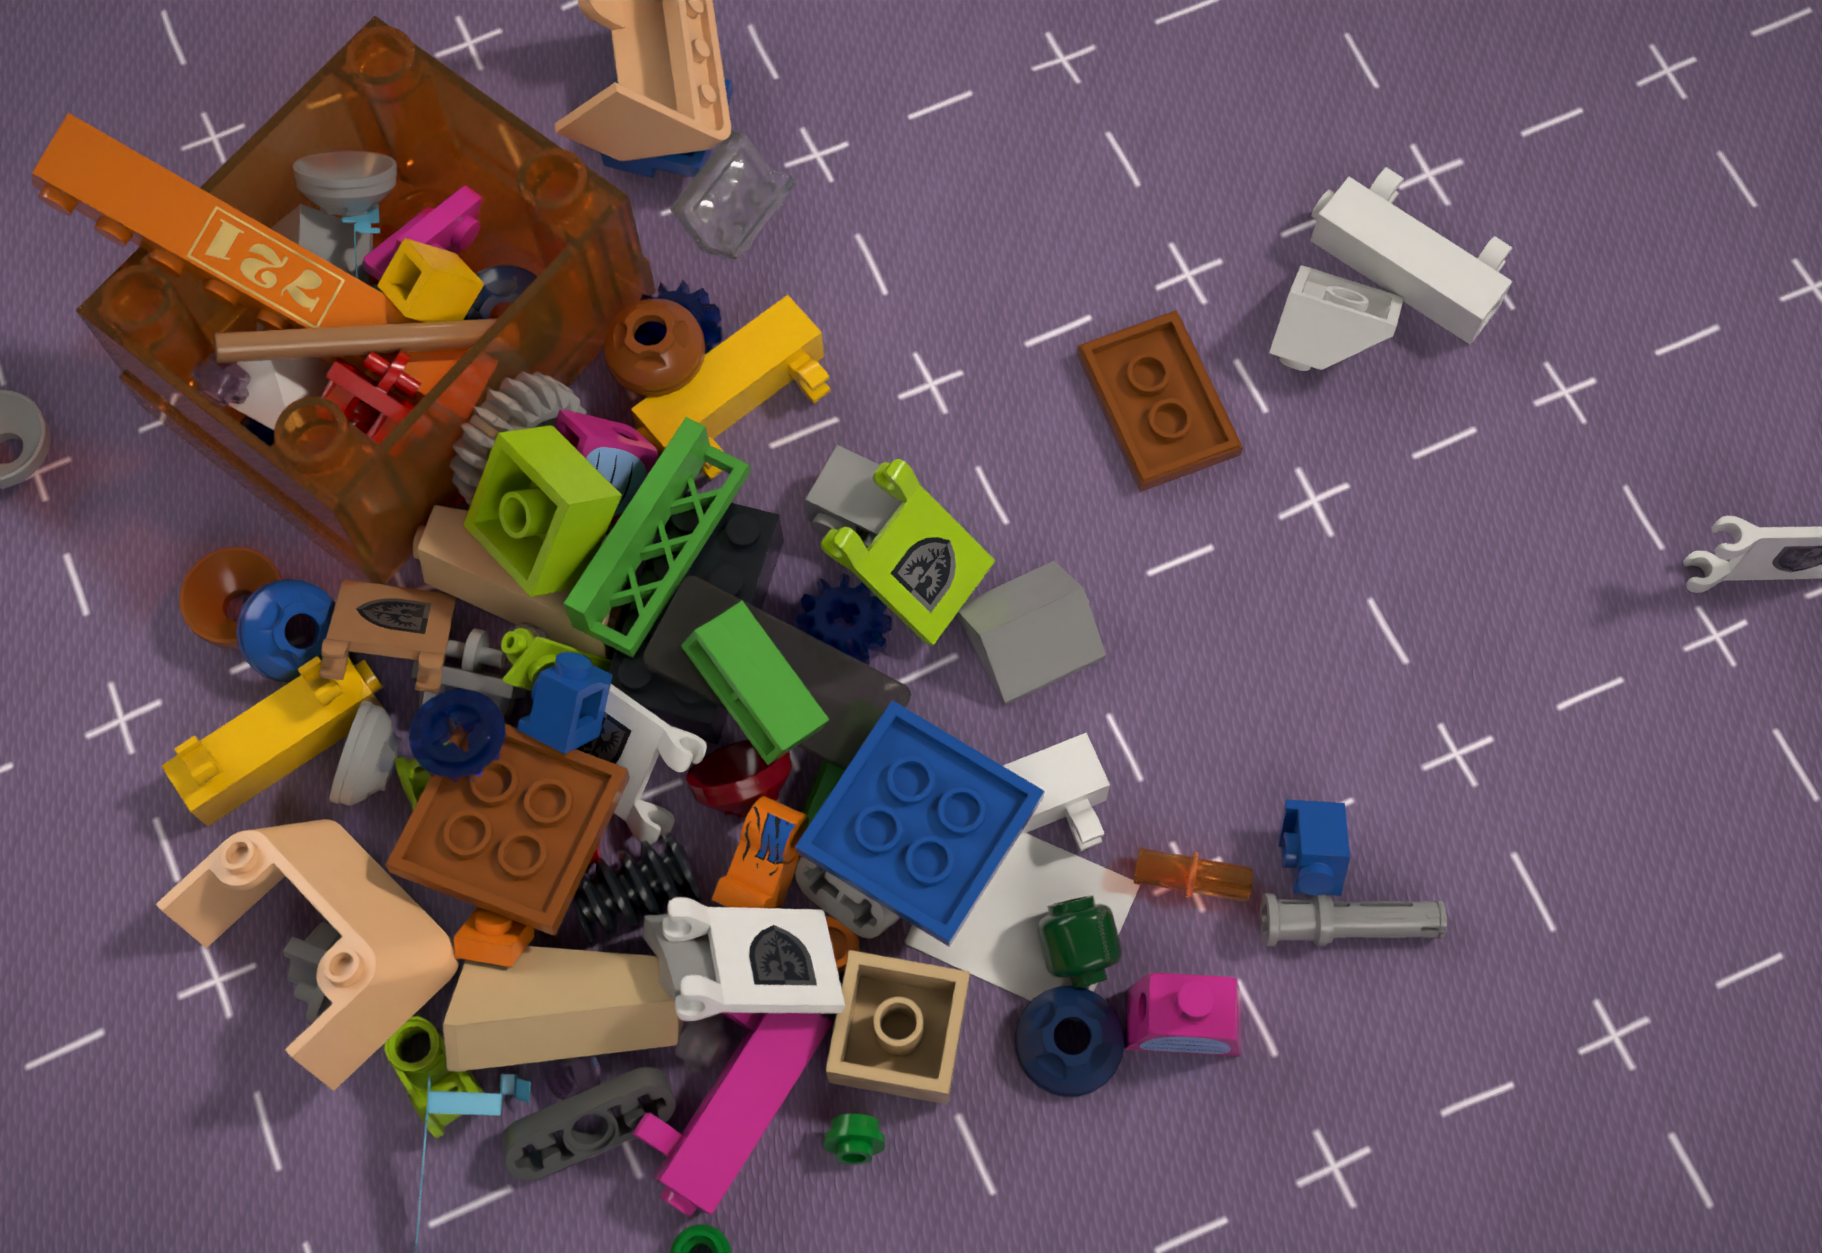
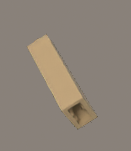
[413,505,631,659]
[443,946,684,1071]

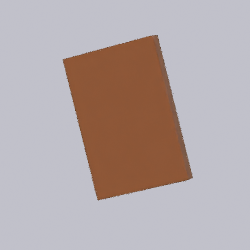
[1076,310,1243,492]

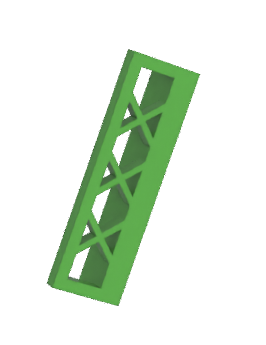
[563,417,751,658]

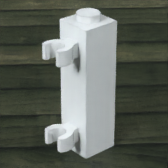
[1310,167,1513,345]
[1003,733,1110,852]

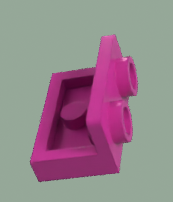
[362,185,483,281]

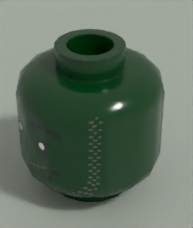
[1038,895,1122,988]

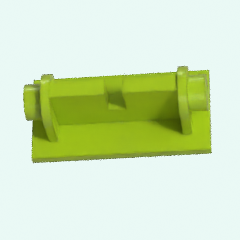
[501,628,612,691]

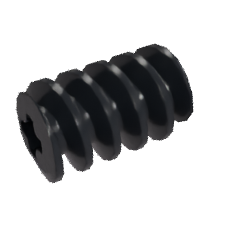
[573,832,703,942]

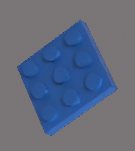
[795,700,1045,947]

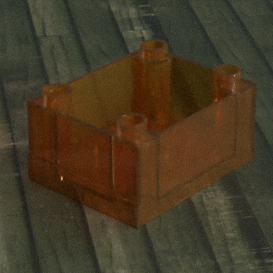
[75,16,656,585]

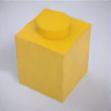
[377,238,484,322]

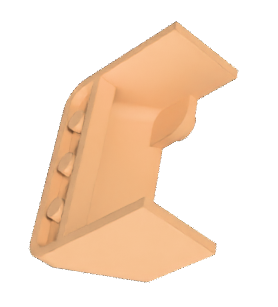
[555,0,731,161]
[156,819,460,1091]

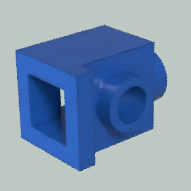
[517,652,613,754]
[1278,799,1350,896]

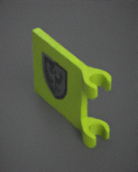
[820,459,995,646]

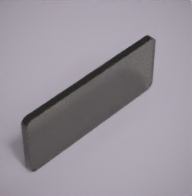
[642,576,911,770]

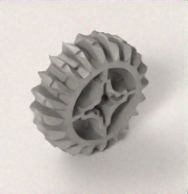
[449,371,586,505]

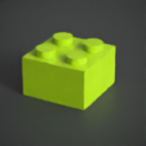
[463,425,622,597]

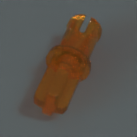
[1133,846,1254,902]

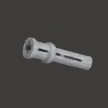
[1260,893,1447,946]

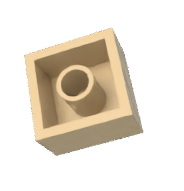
[826,950,970,1105]

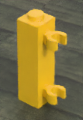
[631,295,831,481]
[161,656,384,827]

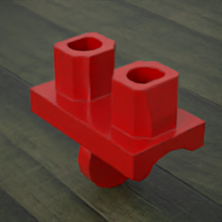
[318,350,427,454]

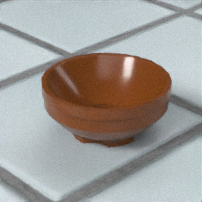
[604,298,706,396]
[179,546,283,649]

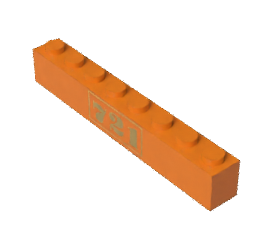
[32,112,493,423]

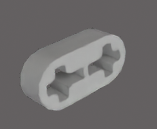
[795,857,900,938]

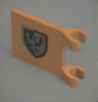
[319,579,456,693]

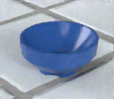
[236,579,336,683]

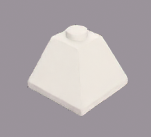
[1269,265,1404,371]

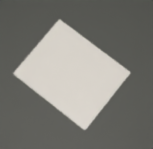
[905,833,1140,1022]

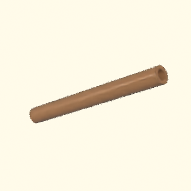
[214,318,514,363]

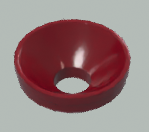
[686,739,792,818]

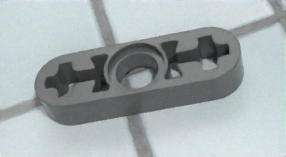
[501,1067,676,1181]

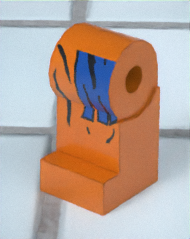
[711,796,809,909]

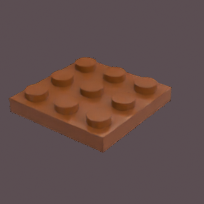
[385,709,630,936]

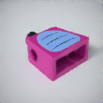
[554,409,659,525]
[1125,973,1241,1056]

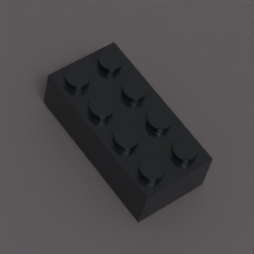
[608,491,784,745]

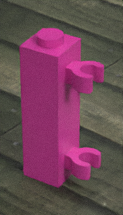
[632,1012,833,1218]

